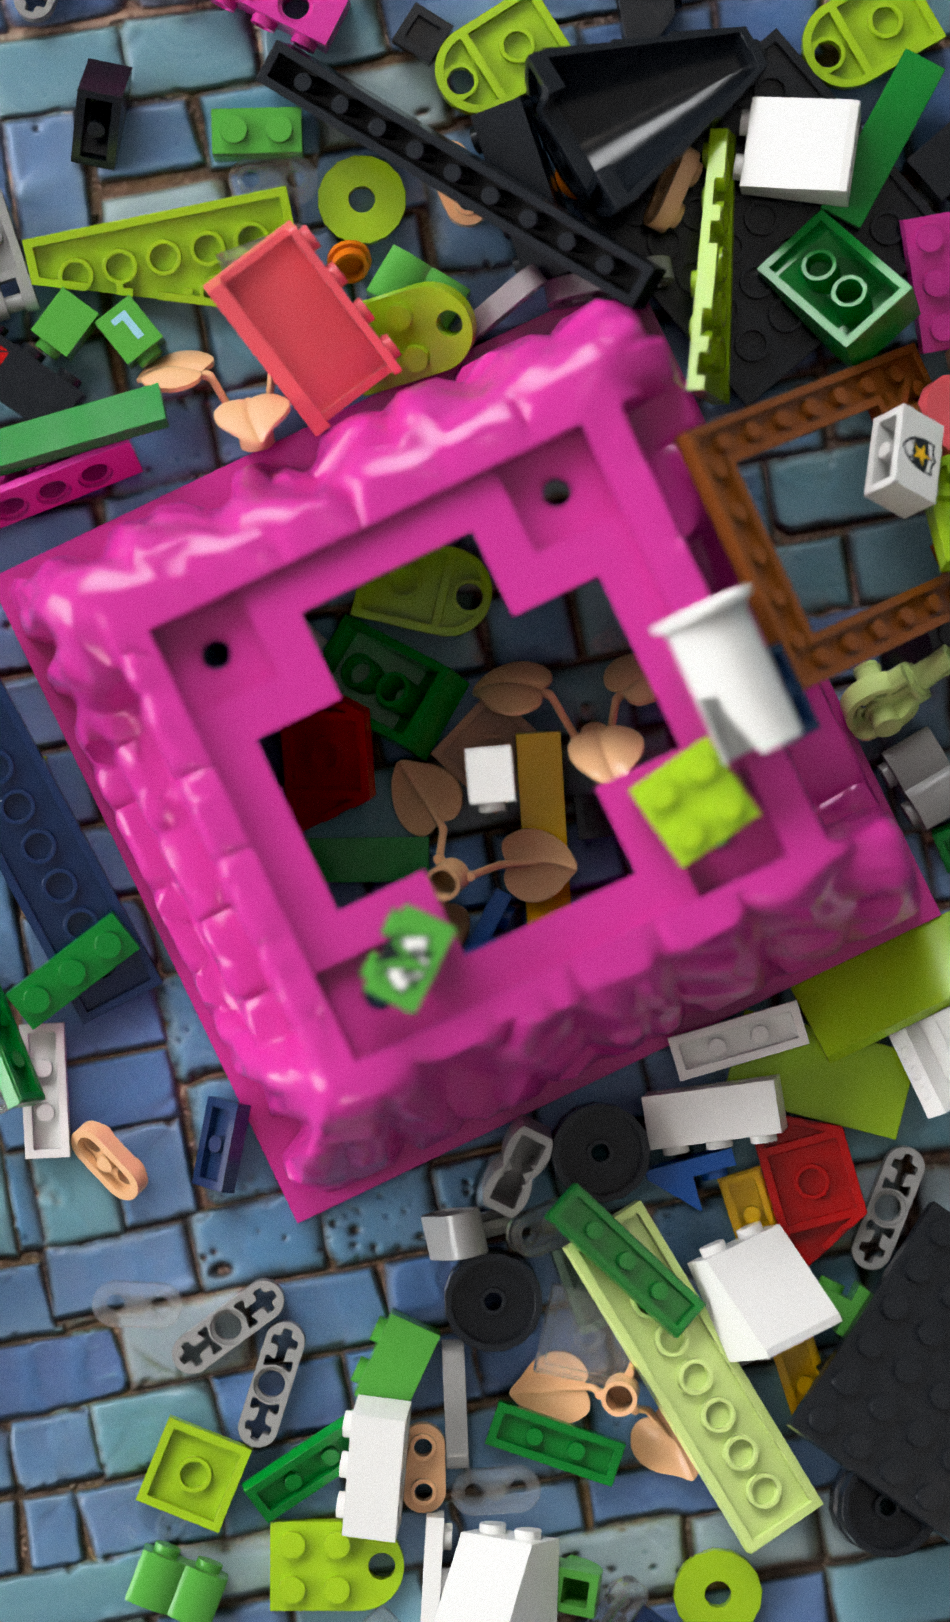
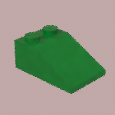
[756,209,921,368]
[321,614,470,761]

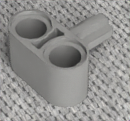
[420,1207,517,1261]

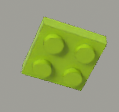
[628,736,761,869]
[136,1414,253,1533]

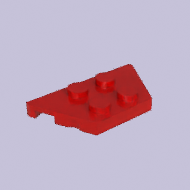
[280,693,376,834]
[755,1116,868,1267]

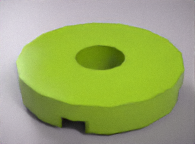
[318,155,406,245]
[673,1547,762,1622]

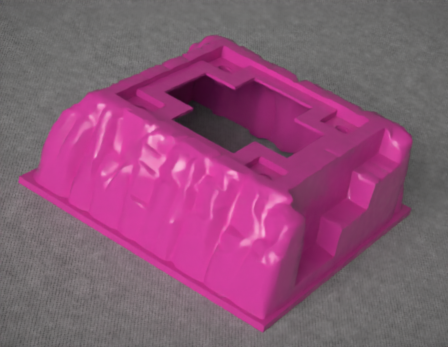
[0,298,941,1223]

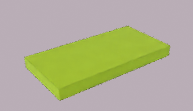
[791,911,950,1064]
[726,1009,911,1140]

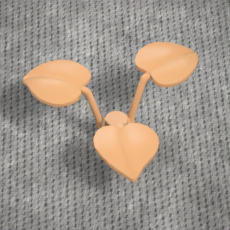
[136,350,290,452]
[472,653,657,784]
[391,759,578,946]
[509,1350,698,1481]

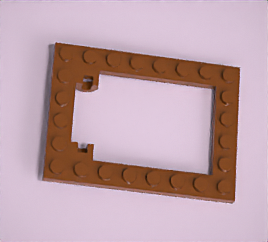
[674,343,950,690]

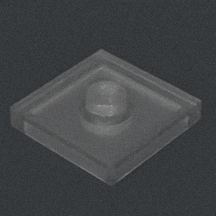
[533,1282,629,1386]

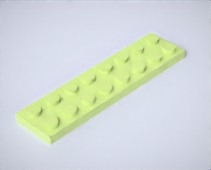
[562,1200,824,1554]

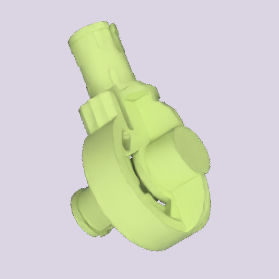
[840,644,950,741]

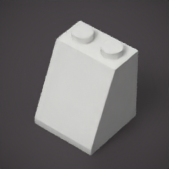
[733,97,861,207]
[687,1221,842,1362]
[434,1521,560,1622]

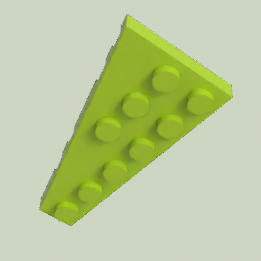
[686,128,736,405]
[22,185,295,307]

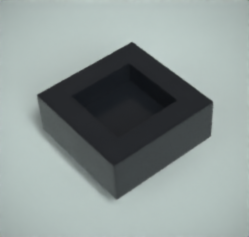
[392,2,454,67]
[573,793,617,840]

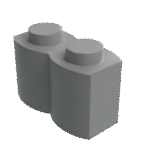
[877,726,950,831]
[482,1114,553,1218]

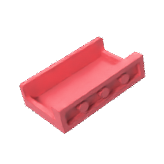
[202,220,402,437]

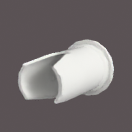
[649,583,803,766]

